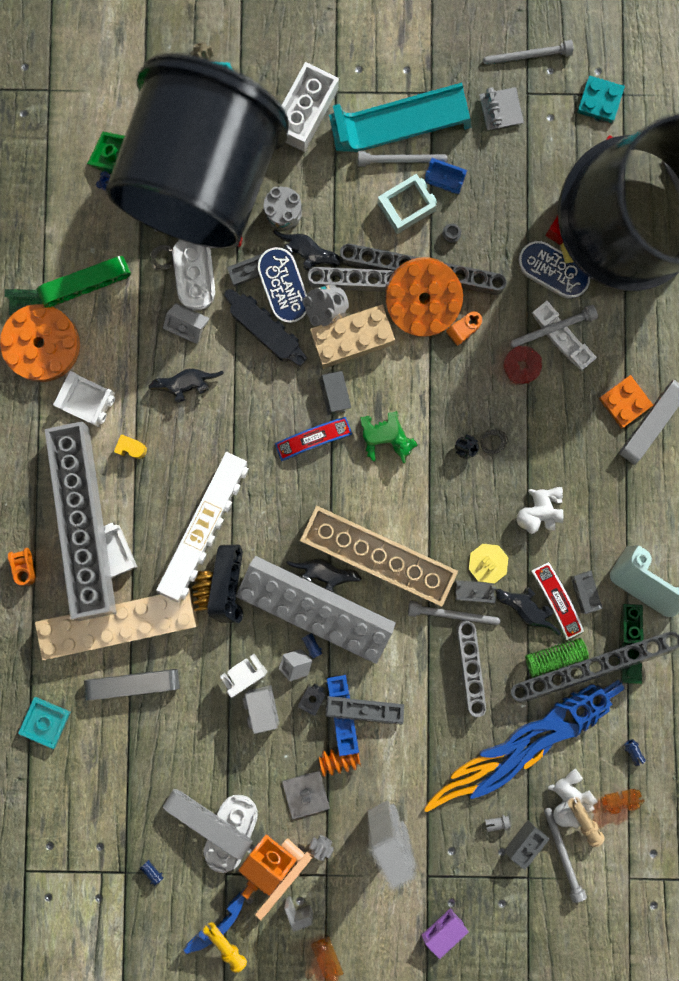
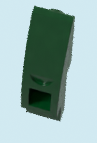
[619,604,644,685]

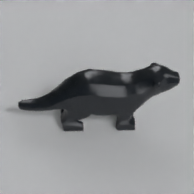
[273,229,341,272]
[148,368,224,403]
[286,559,362,593]
[495,587,561,636]

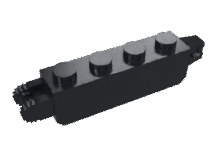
[224,289,308,367]

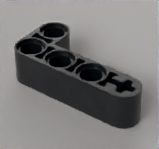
[208,544,243,623]

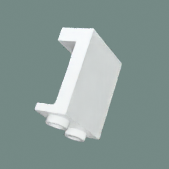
[53,371,115,427]
[104,523,137,578]

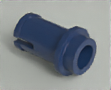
[301,633,323,659]
[624,739,646,766]
[139,860,163,886]

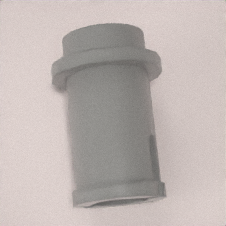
[485,815,511,832]

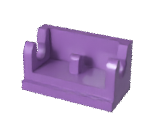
[422,908,469,959]

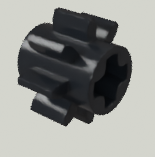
[455,434,479,460]

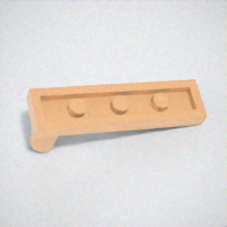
[255,838,313,920]

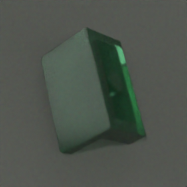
[5,289,43,316]

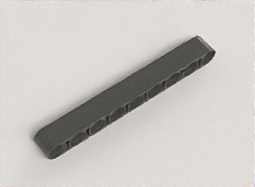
[340,244,506,295]
[511,632,679,703]

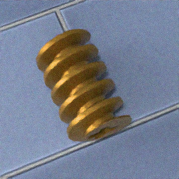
[192,571,214,611]

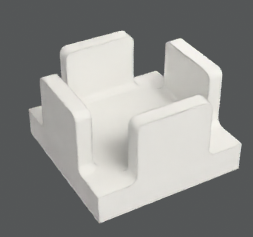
[220,654,267,698]

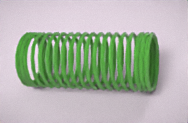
[525,637,589,678]

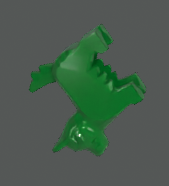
[360,411,418,463]

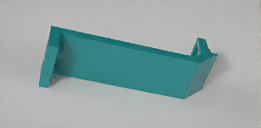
[329,82,472,152]

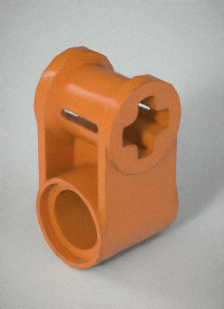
[446,311,482,346]
[8,548,36,586]

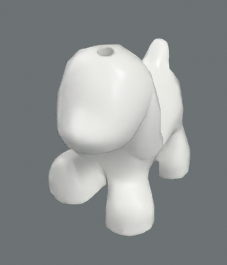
[516,487,563,534]
[548,769,598,828]

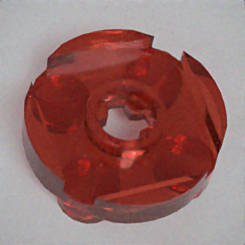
[503,346,542,385]

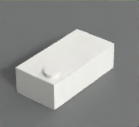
[282,62,339,152]

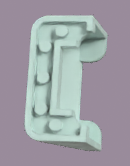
[610,545,679,617]

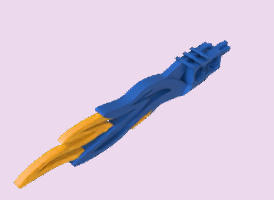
[424,680,625,812]

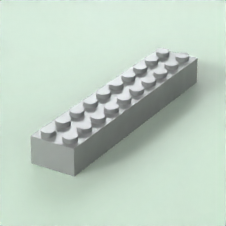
[45,422,117,621]

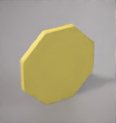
[469,544,508,583]

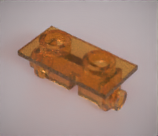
[601,788,644,815]
[311,936,344,981]

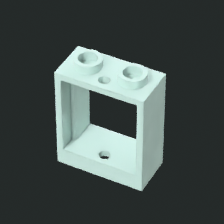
[377,174,437,234]

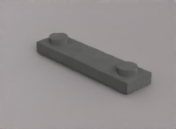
[325,696,404,725]

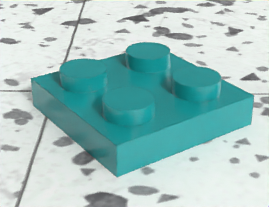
[577,75,625,124]
[18,697,71,749]

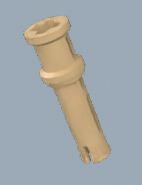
[568,797,605,847]

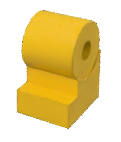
[114,434,147,459]

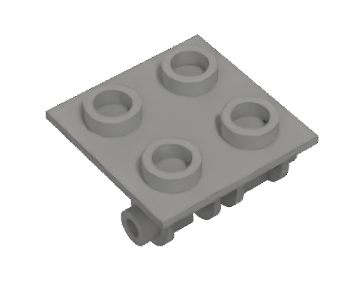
[480,87,524,130]

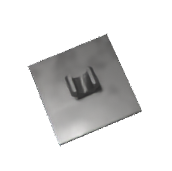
[282,770,330,820]

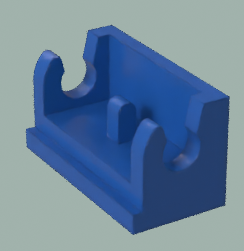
[424,158,467,195]

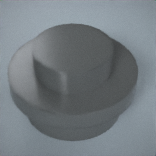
[442,223,461,243]

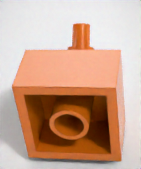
[238,835,297,899]

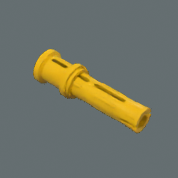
[203,922,247,973]

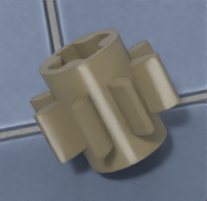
[190,42,214,61]

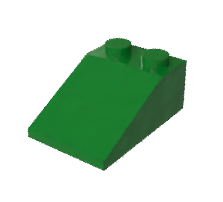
[87,131,125,175]

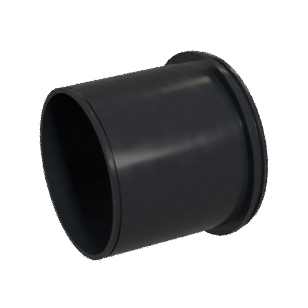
[106,53,289,249]
[558,114,679,291]

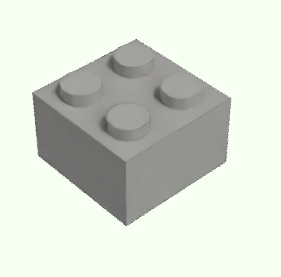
[243,685,279,734]

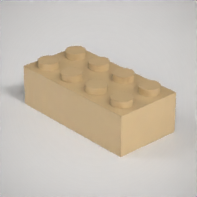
[310,304,395,369]

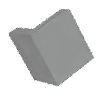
[279,649,312,681]

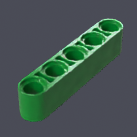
[36,256,131,308]

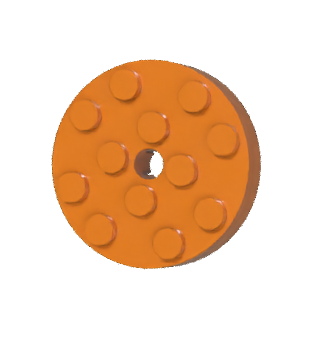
[385,257,463,336]
[0,304,80,382]

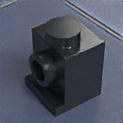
[298,683,326,716]

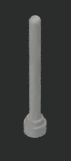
[483,40,573,65]
[358,151,448,167]
[510,305,598,347]
[408,601,500,625]
[544,808,587,903]

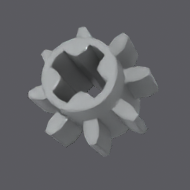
[309,835,334,861]

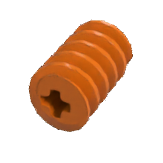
[319,749,361,777]

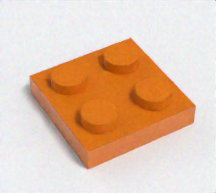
[599,375,653,429]

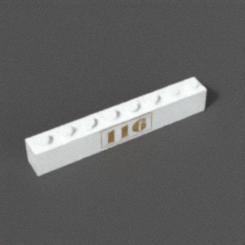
[157,452,249,603]

